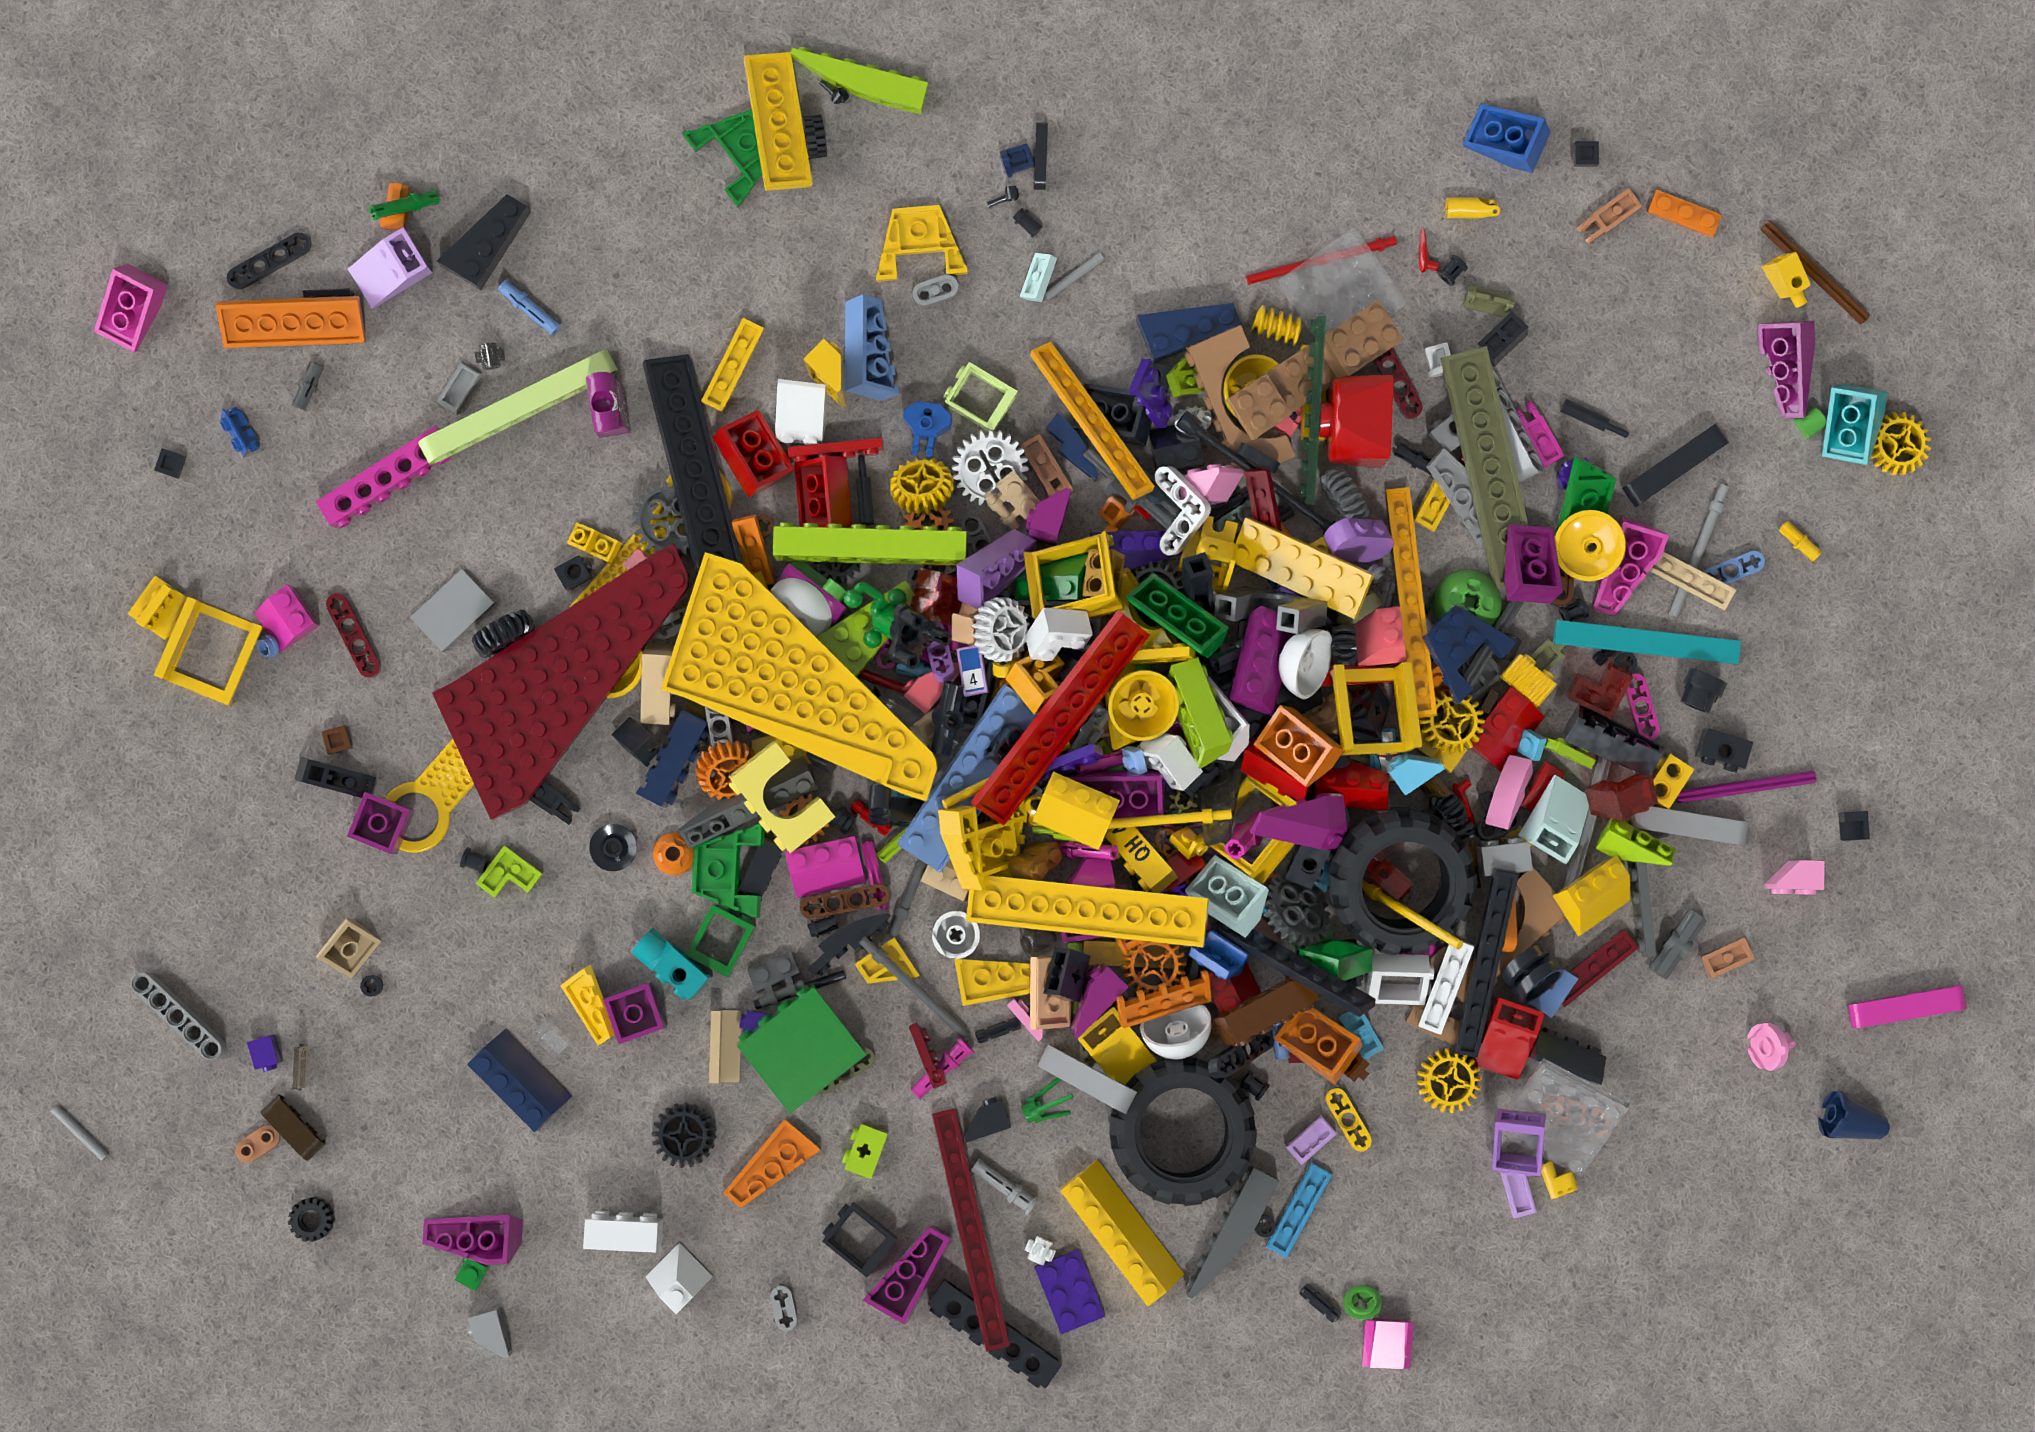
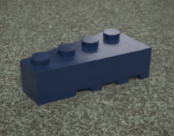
[1136,303,1242,363]
[636,710,709,808]

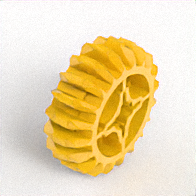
[1870,412,1931,476]
[890,456,954,516]
[1419,690,1485,754]
[1416,1048,1482,1113]

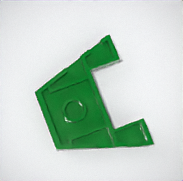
[682,110,762,208]
[691,824,765,918]

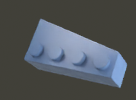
[845,294,899,401]

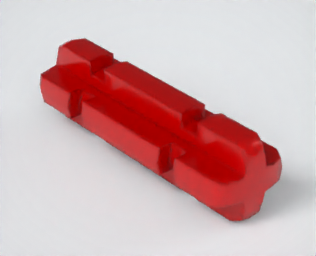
[850,799,893,836]

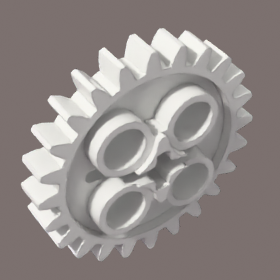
[952,429,1029,505]

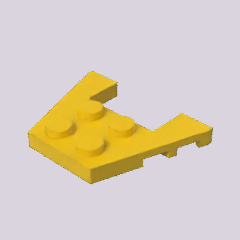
[876,205,968,282]

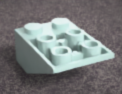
[1518,775,1592,864]

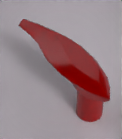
[1419,229,1440,273]
[1452,778,1476,824]

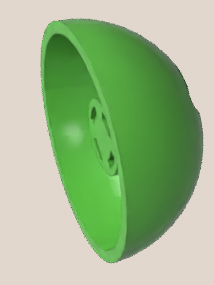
[1432,569,1502,627]

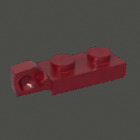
[909,1022,947,1089]

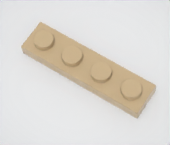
[1649,552,1737,611]

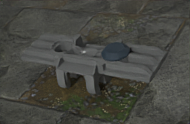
[1083,445,1182,529]

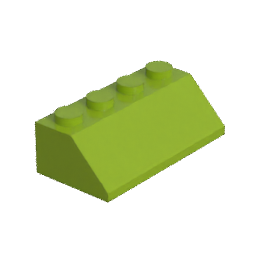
[1167,658,1233,769]

